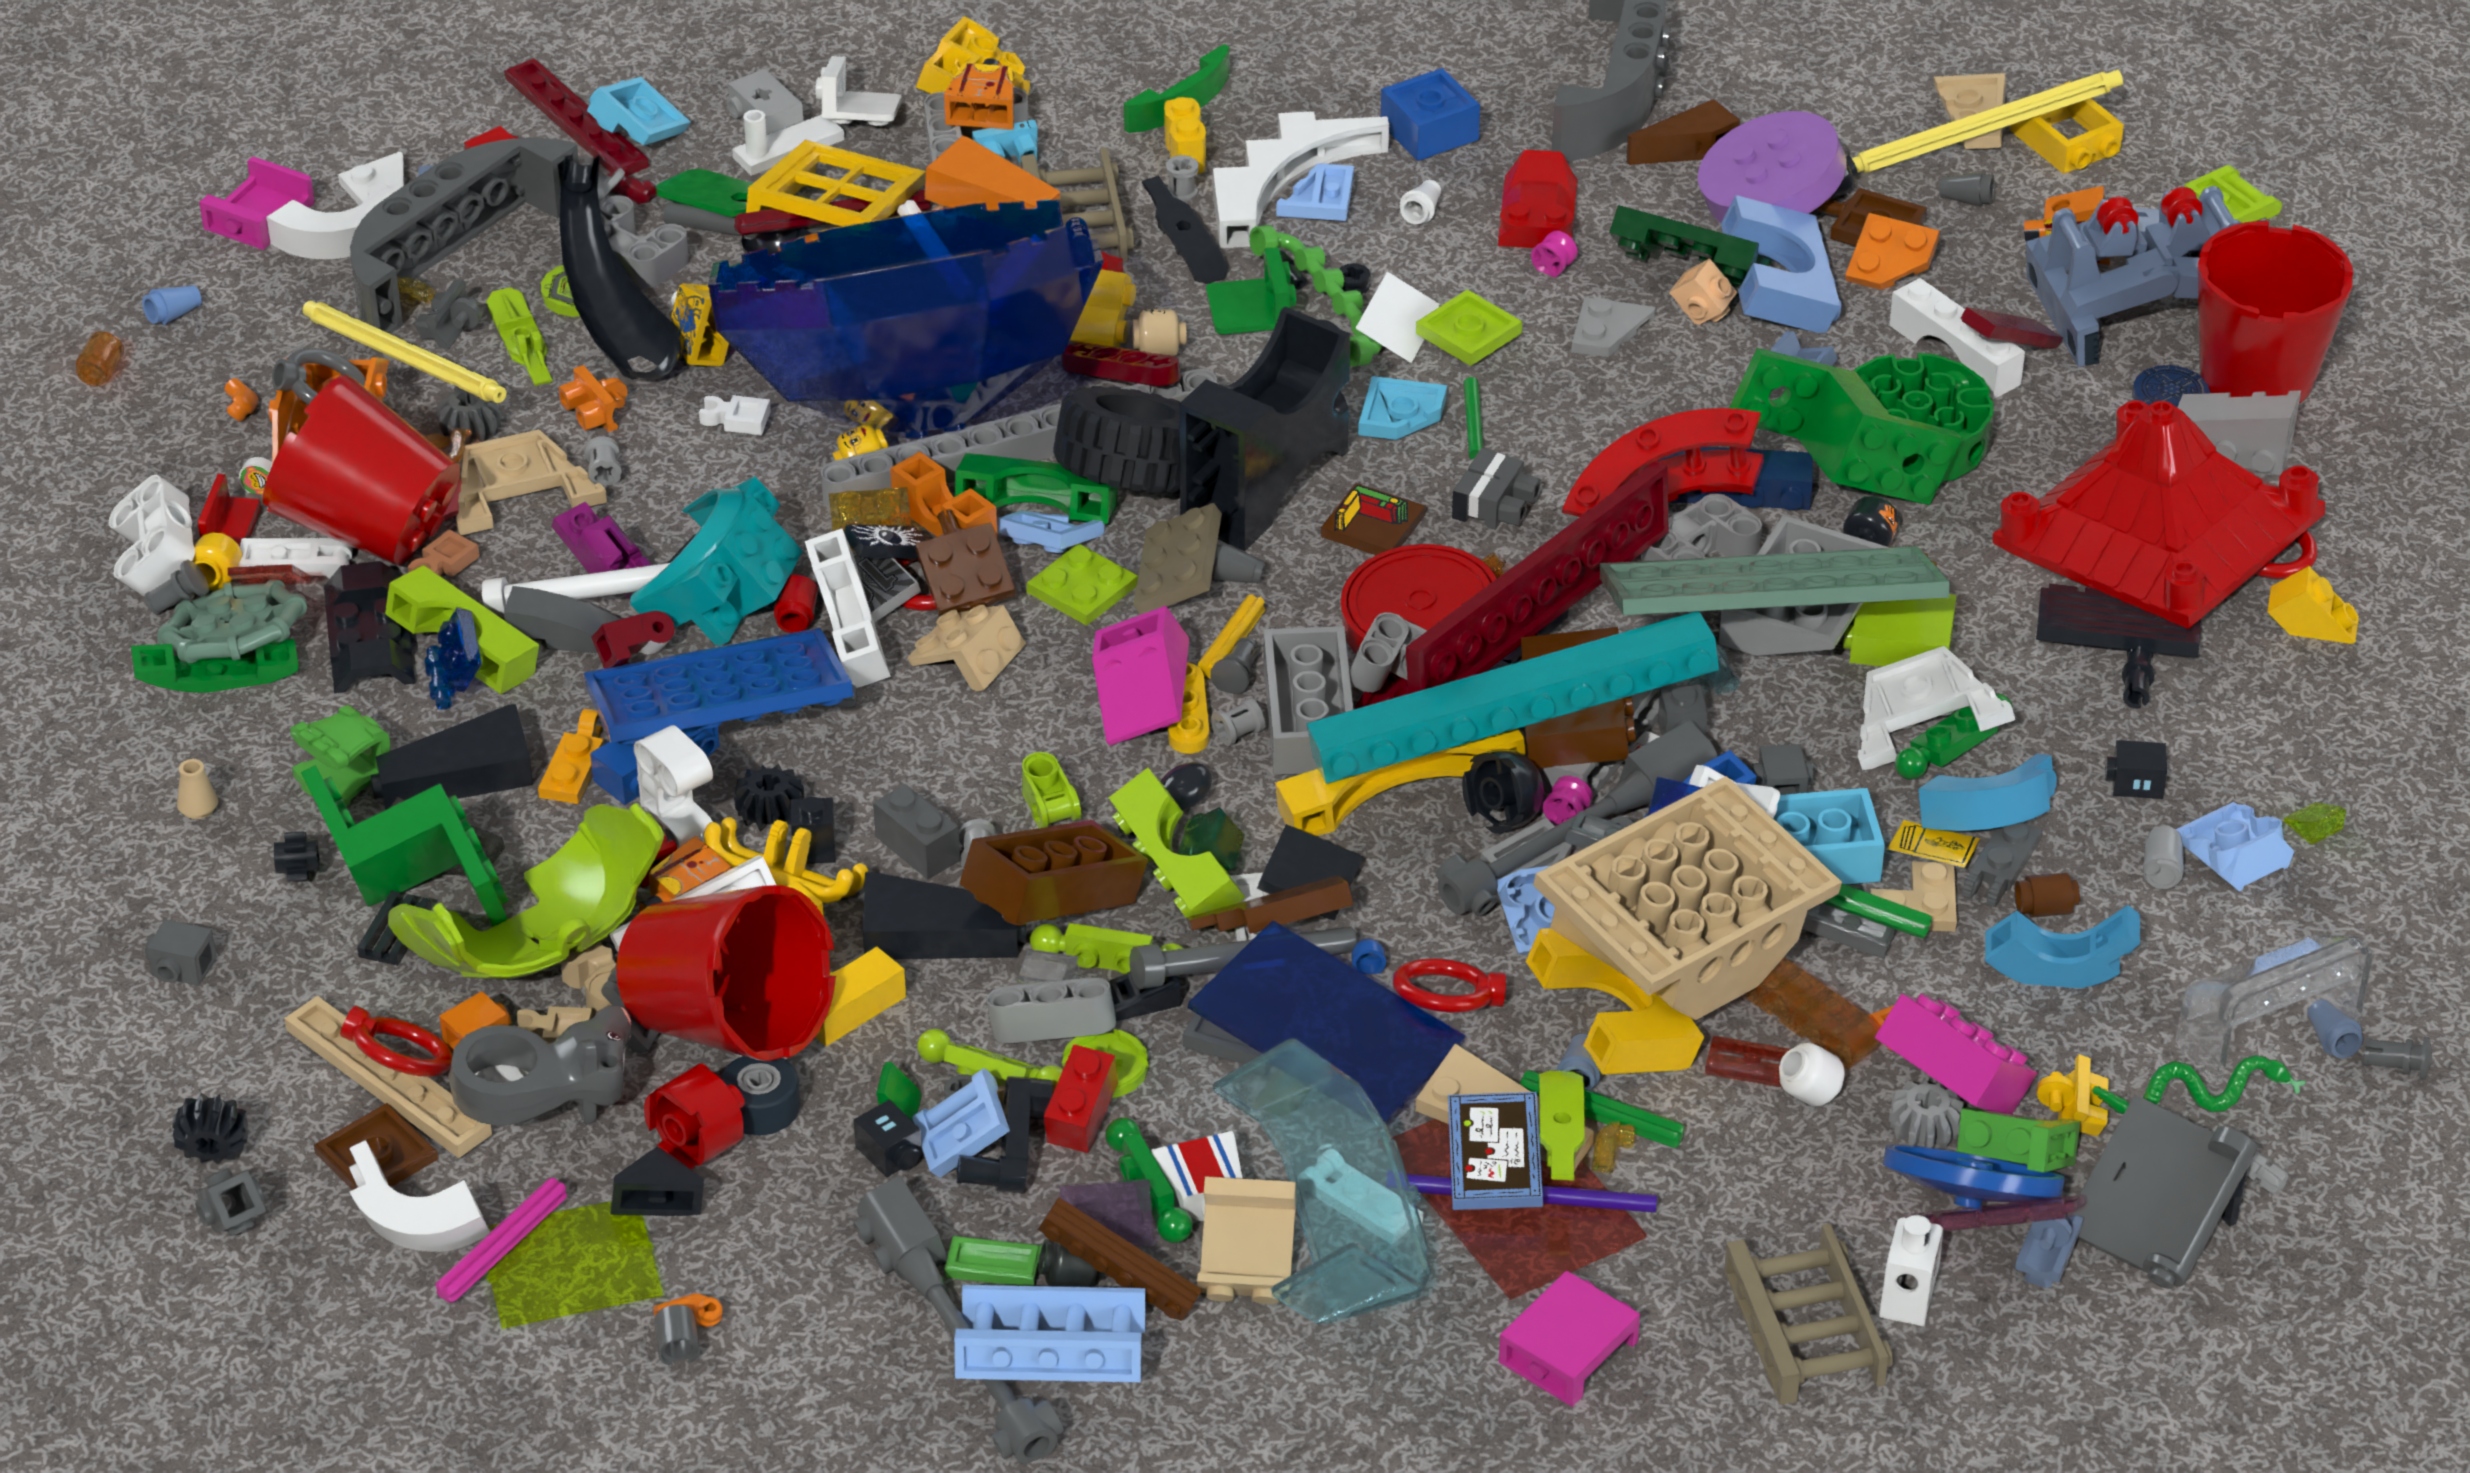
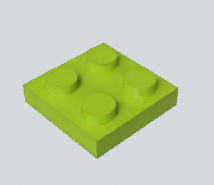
[1416,289,1522,366]
[1026,544,1138,626]

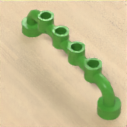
[1249,225,1383,367]

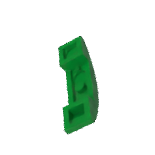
[1124,44,1230,133]
[131,639,299,693]

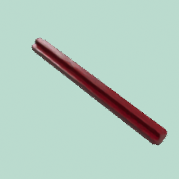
[734,190,930,236]

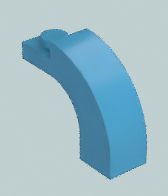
[1919,754,2057,831]
[1985,905,2140,988]

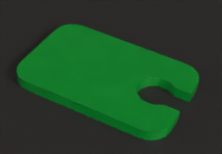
[656,169,753,217]

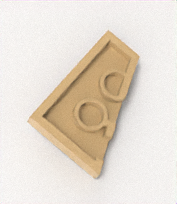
[1934,73,2006,149]

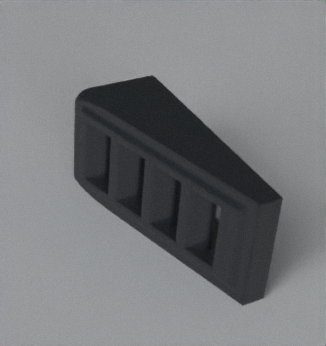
[1108,971,1180,1021]

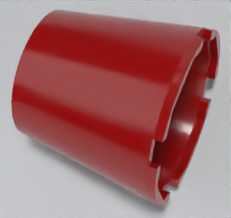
[2198,221,2354,404]
[263,375,460,566]
[616,885,836,1061]

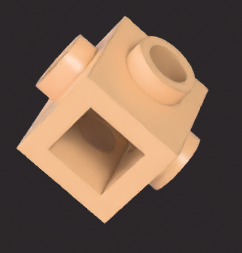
[1669,258,1737,325]

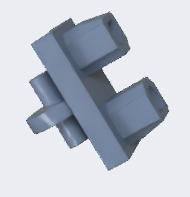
[2015,1205,2084,1288]

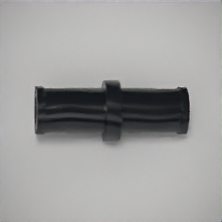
[2122,646,2154,709]

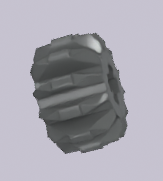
[436,386,502,445]

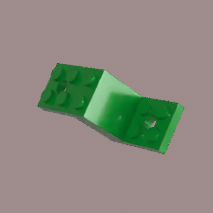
[1729,348,1962,505]
[301,765,509,927]

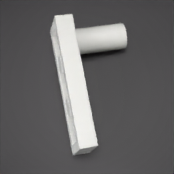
[732,110,844,176]

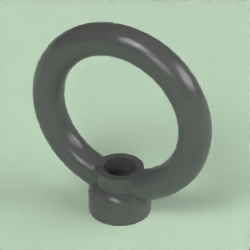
[272,348,366,405]

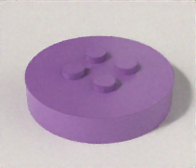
[1698,111,1847,223]

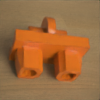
[559,365,628,432]

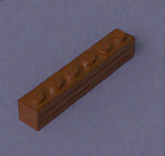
[1037,1197,1202,1321]

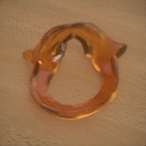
[425,428,472,463]

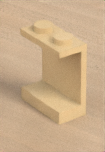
[1197,1177,1297,1304]

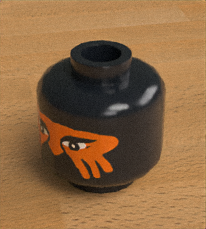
[1843,496,1900,547]

